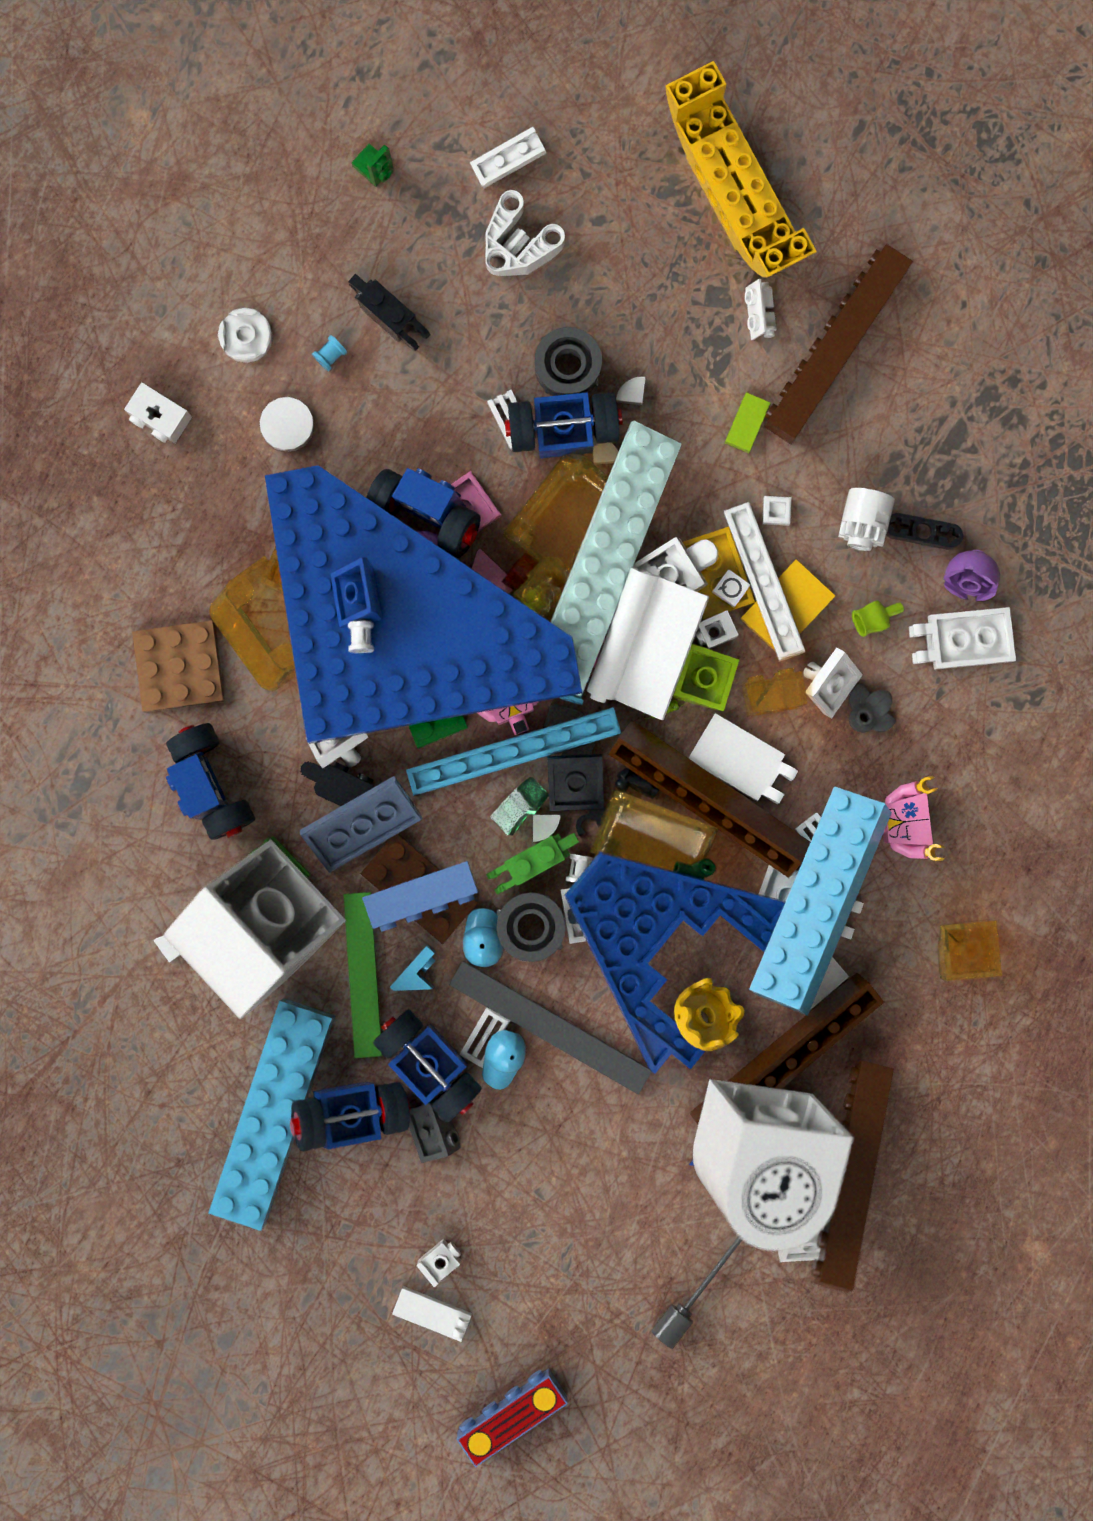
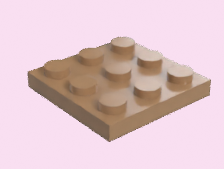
[132,620,225,712]

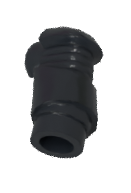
[615,768,659,800]

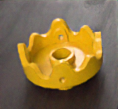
[674,978,744,1051]

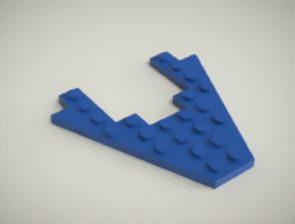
[564,852,786,1074]

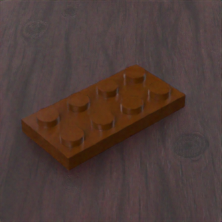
[360,834,478,945]

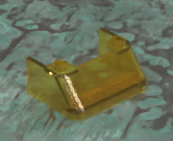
[209,556,296,691]

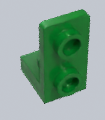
[351,144,394,187]

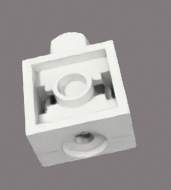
[633,537,719,591]

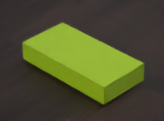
[725,392,771,453]

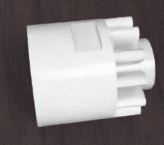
[838,488,895,551]

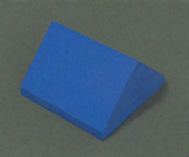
[330,557,382,628]

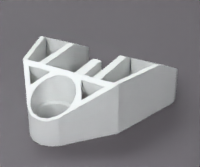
[486,190,565,276]

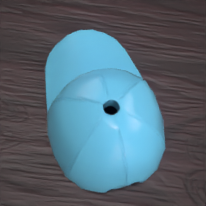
[463,908,503,967]
[482,1030,526,1090]

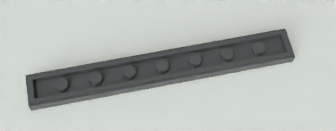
[449,961,652,1095]

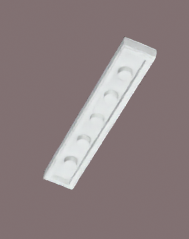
[724,502,805,662]

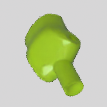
[852,600,904,637]

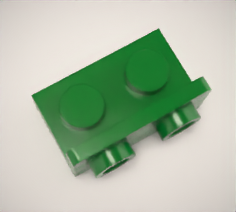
[408,715,468,749]

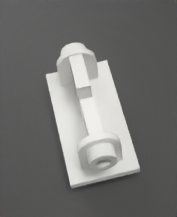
[745,279,777,340]

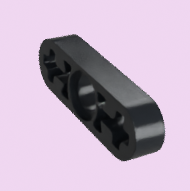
[886,513,963,550]

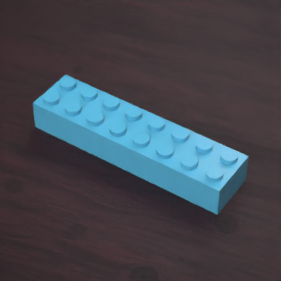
[749,786,892,1016]
[208,998,336,1231]

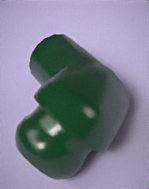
[673,859,716,879]

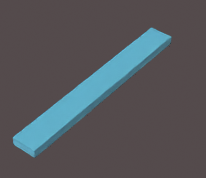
[406,707,622,796]

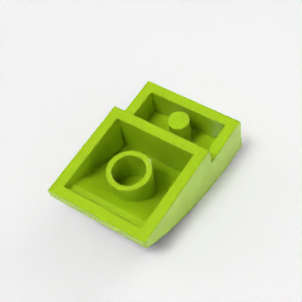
[672,644,739,712]

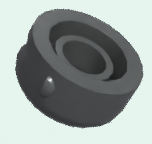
[534,327,602,396]
[497,892,566,962]

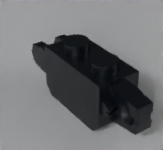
[348,274,431,351]
[300,761,376,806]

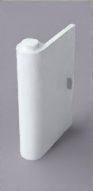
[587,567,709,720]

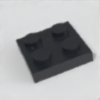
[547,754,604,811]

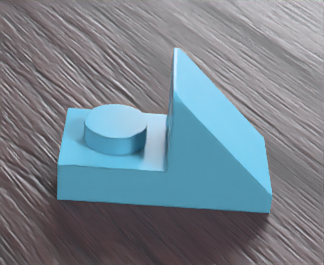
[390,945,436,991]

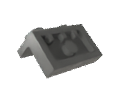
[409,1099,461,1163]

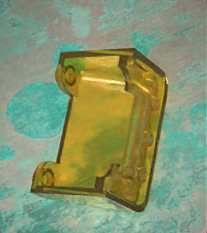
[503,453,608,583]
[589,790,718,871]

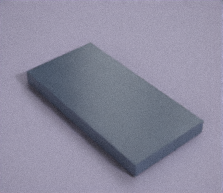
[300,776,422,873]

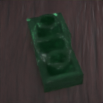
[491,777,549,835]

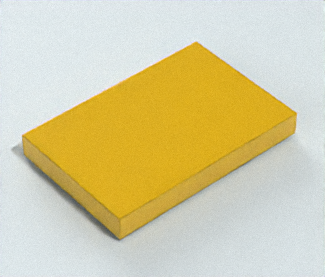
[683,526,755,621]
[740,559,835,651]

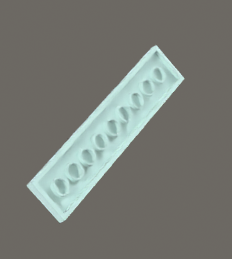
[551,421,681,696]

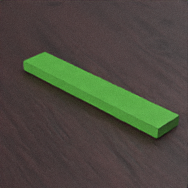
[343,892,383,1058]

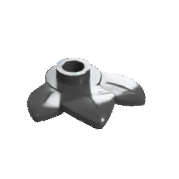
[849,683,896,733]

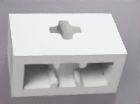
[124,382,192,444]

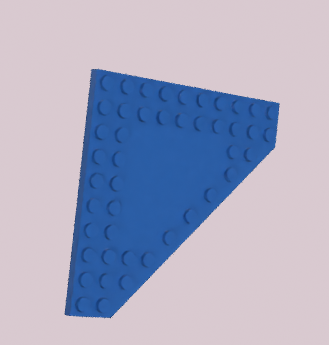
[265,465,582,744]

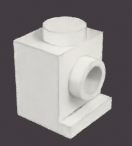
[695,610,738,650]
[416,1239,461,1287]

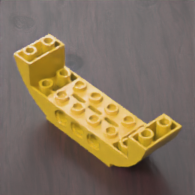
[665,61,817,278]

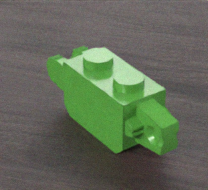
[486,833,579,895]

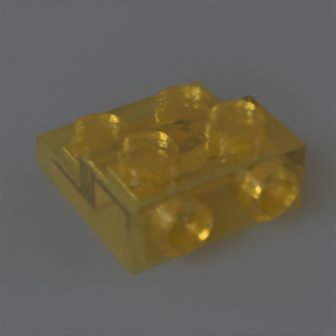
[513,556,569,622]

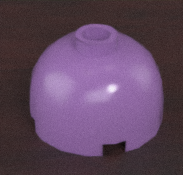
[943,550,1000,601]

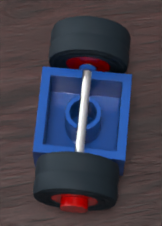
[505,392,623,459]
[366,468,481,558]
[166,723,255,840]
[373,1009,482,1122]
[290,1081,410,1151]

